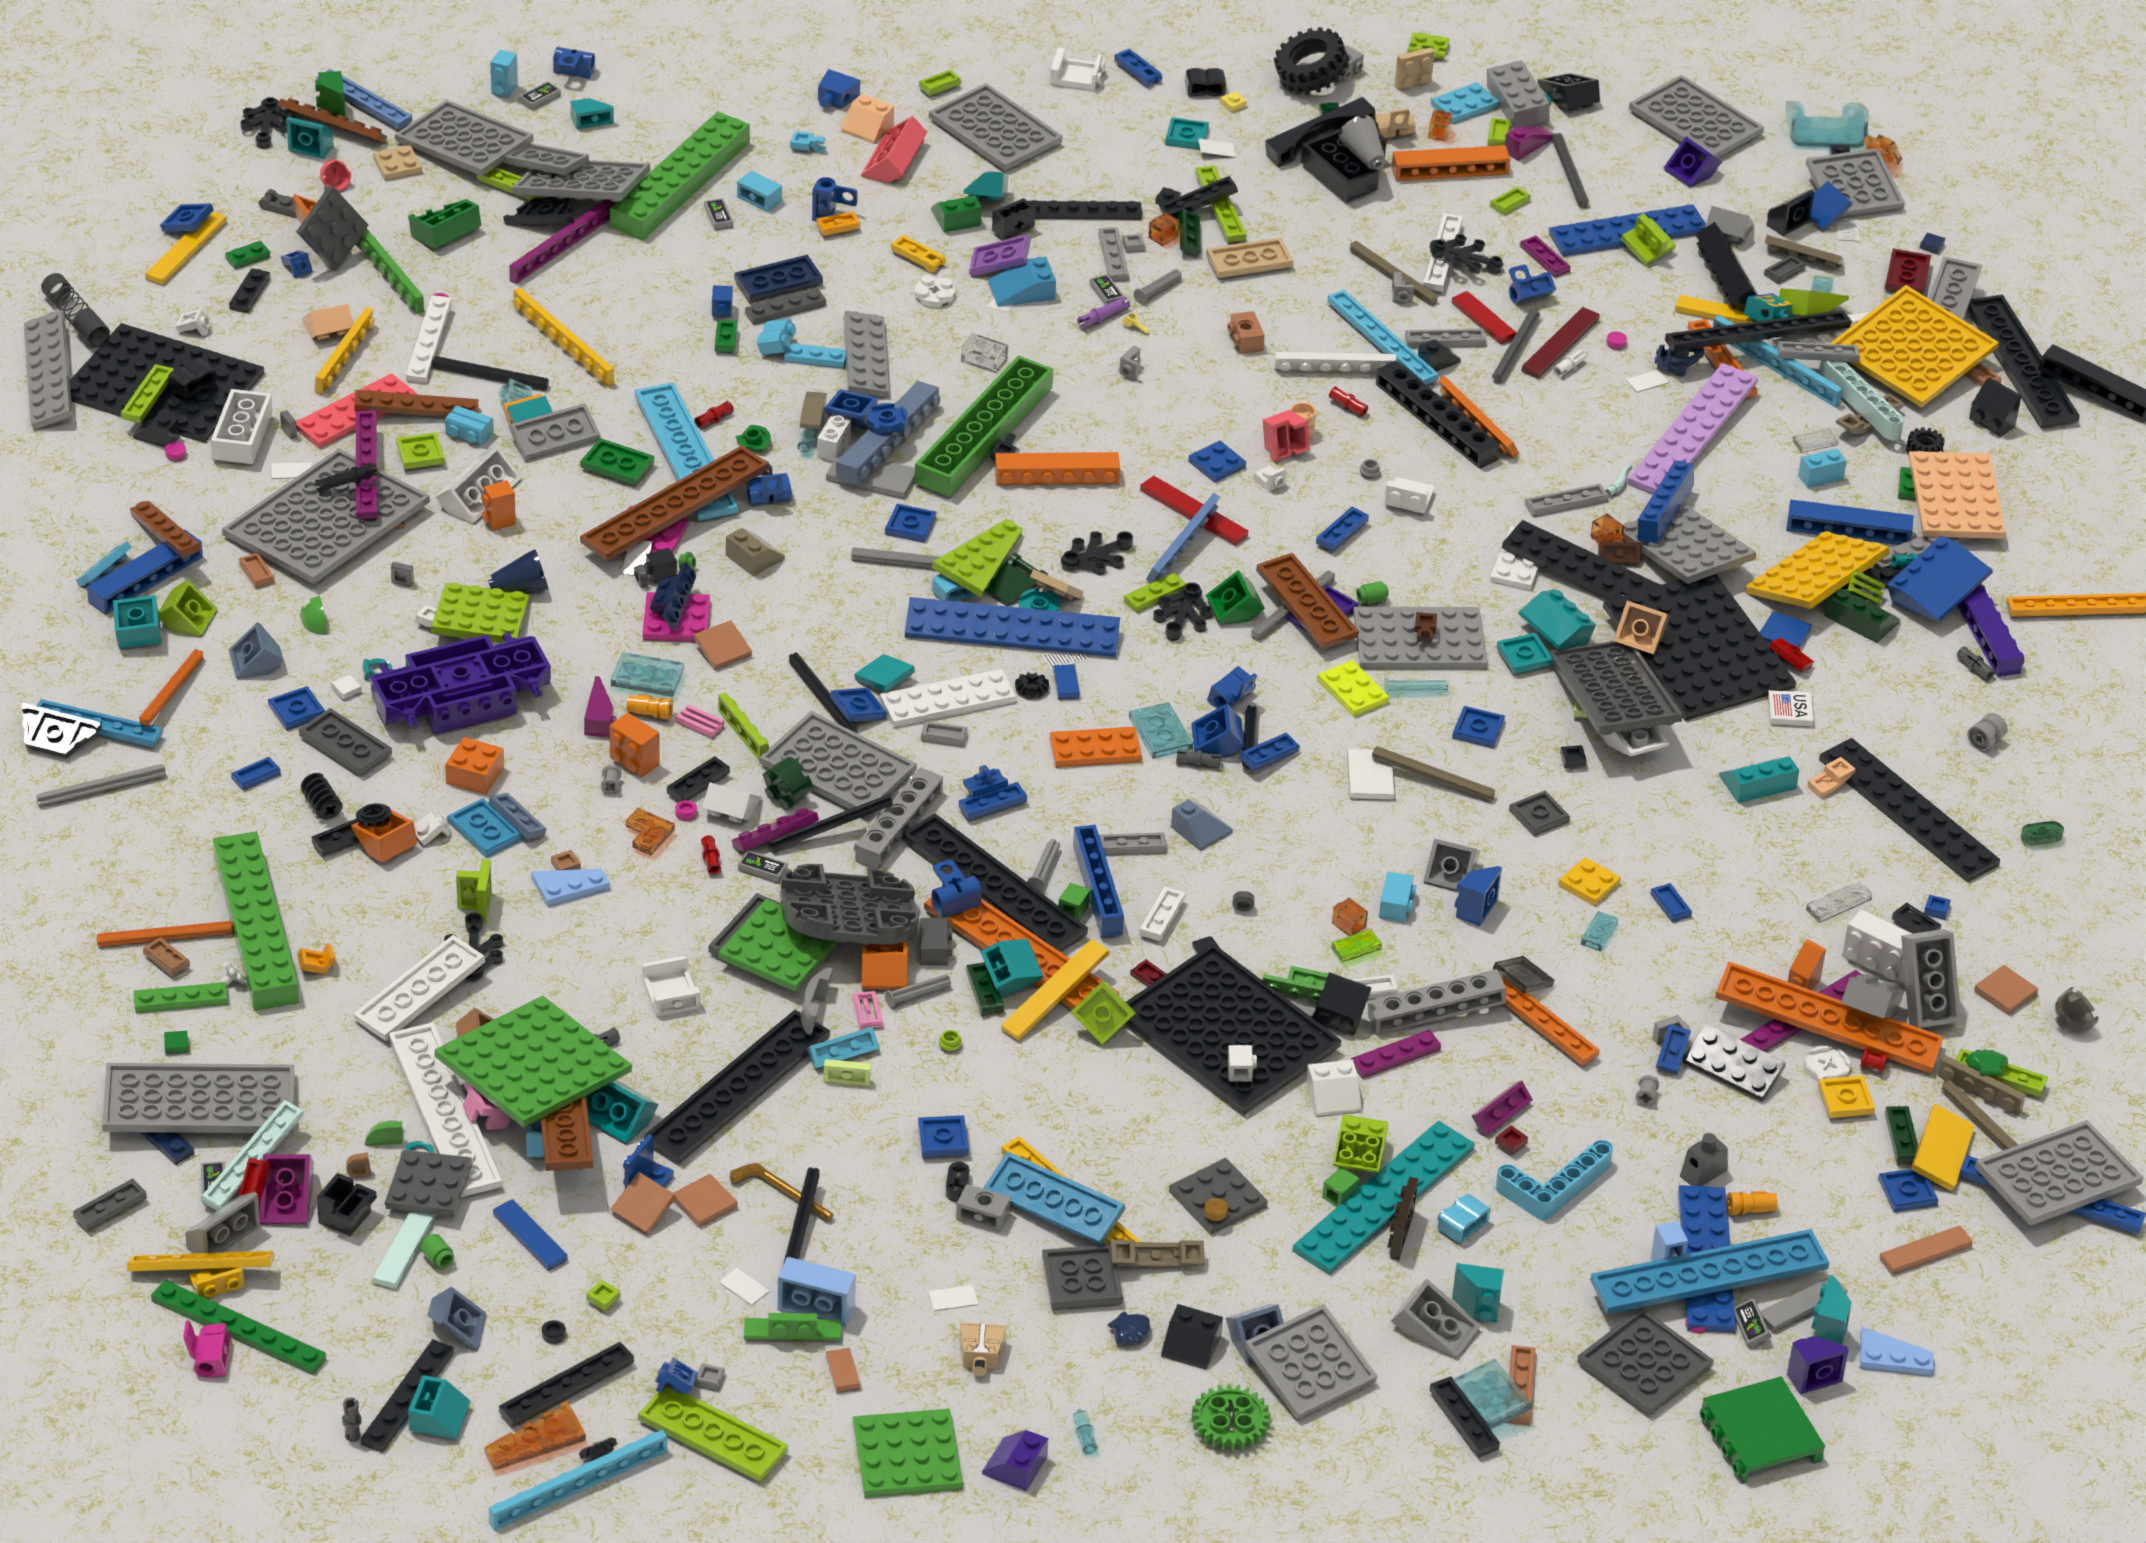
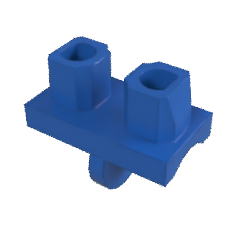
[963,765,1008,797]

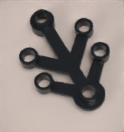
[240,97,293,149]
[1429,234,1503,274]
[1061,531,1133,575]
[1153,582,1212,641]
[444,913,503,981]

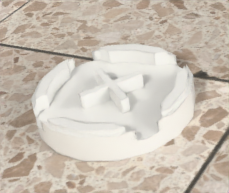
[1804,1046,1851,1082]

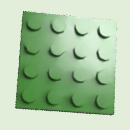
[718,899,838,992]
[853,1408,963,1498]

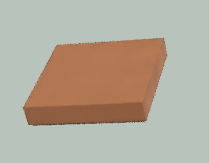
[693,620,752,670]
[1974,965,2038,1015]
[611,1172,676,1234]
[673,1174,738,1227]

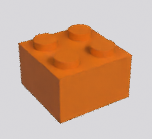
[609,712,660,777]
[445,737,504,795]

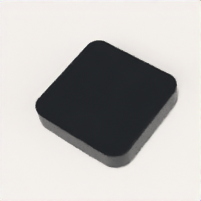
[1192,936,1220,953]

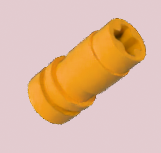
[626,694,674,720]
[1726,1190,1778,1215]

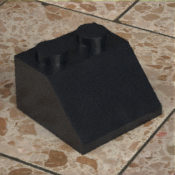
[1766,189,1815,236]
[1969,377,2022,437]
[1312,972,1372,1035]
[1161,1304,1223,1370]

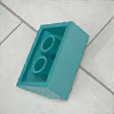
[1518,589,1596,649]
[1719,756,1799,803]
[586,1080,659,1143]

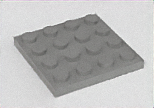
[1805,148,1905,218]
[1244,1304,1378,1420]

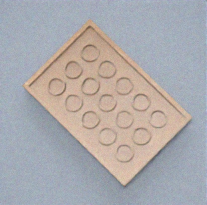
[1908,451,2006,539]

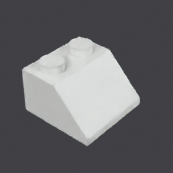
[702,782,762,823]
[1306,1060,1361,1117]

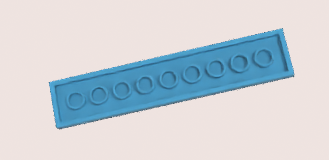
[1590,1229,1829,1314]

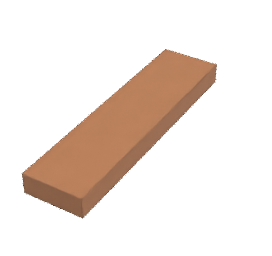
[1879,1225,1973,1274]
[1505,1345,1536,1425]

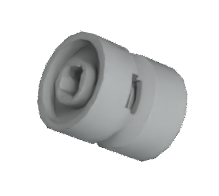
[1967,713,2008,751]

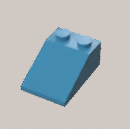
[988,257,1056,306]

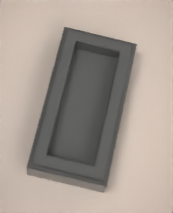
[1764,255,1806,284]

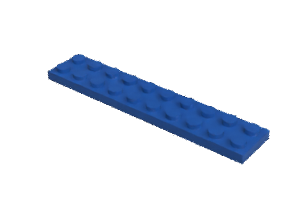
[905,597,1120,657]

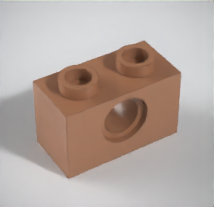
[1227,311,1265,354]

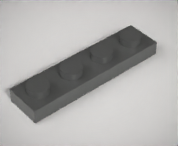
[745,288,826,325]

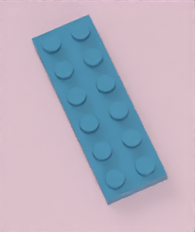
[983,1151,1126,1246]

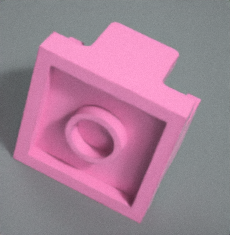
[463,1081,513,1130]

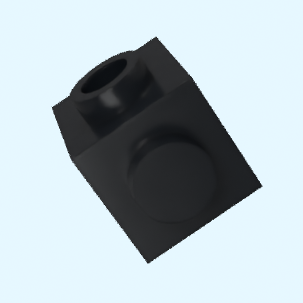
[643,548,677,582]

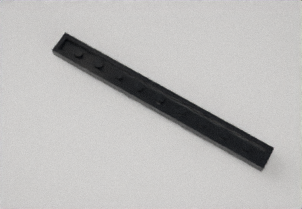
[1665,310,1852,351]

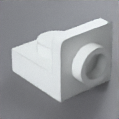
[176,309,211,336]
[1254,466,1286,492]

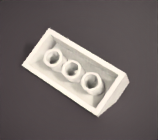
[436,445,522,524]

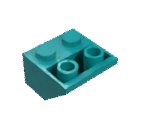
[963,171,1009,201]
[980,939,1044,998]
[1811,1275,1852,1345]
[408,1375,471,1440]

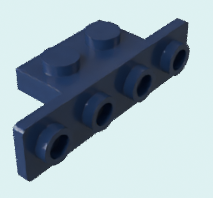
[649,562,696,631]

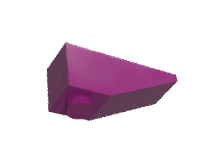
[1505,126,1554,161]
[584,676,617,738]

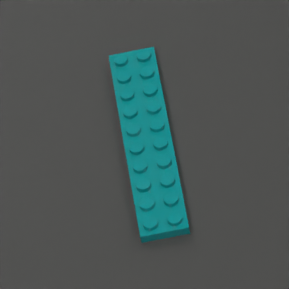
[1292,1120,1475,1275]

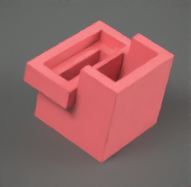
[1262,410,1310,462]

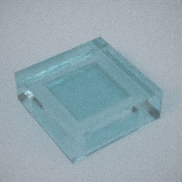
[1811,275,1834,293]

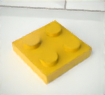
[1558,857,1621,906]
[1818,1075,1875,1118]

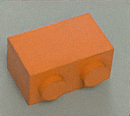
[482,480,516,531]

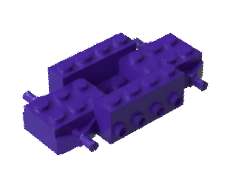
[370,632,551,735]

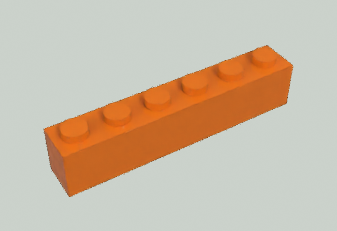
[1391,145,1510,181]
[995,452,1120,485]

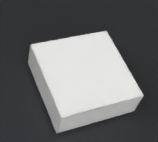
[331,674,362,700]

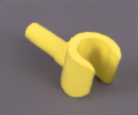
[1122,313,1149,334]

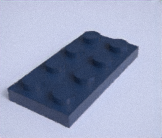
[734,254,823,301]

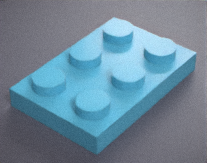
[1431,82,1499,124]

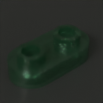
[2021,821,2064,845]

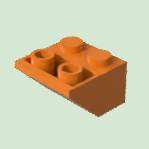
[861,940,908,990]

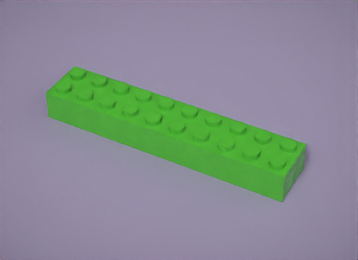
[610,111,750,240]
[914,355,1053,497]
[213,831,299,1011]

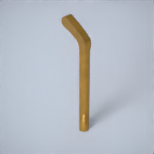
[730,1163,834,1221]

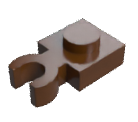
[1415,612,1437,643]

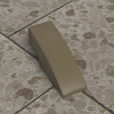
[800,391,827,429]

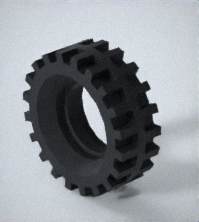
[1274,27,1350,95]

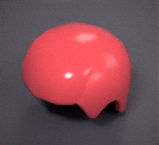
[320,159,351,191]

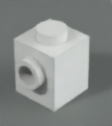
[1228,1045,1257,1081]

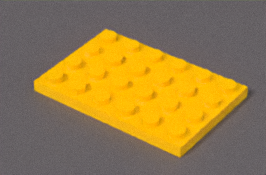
[1745,531,1890,609]

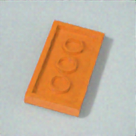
[1049,727,1142,768]

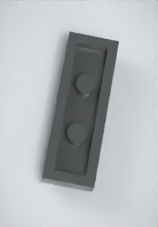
[73,1178,147,1231]

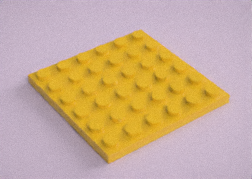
[1830,285,1999,408]

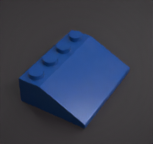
[1887,536,1993,622]

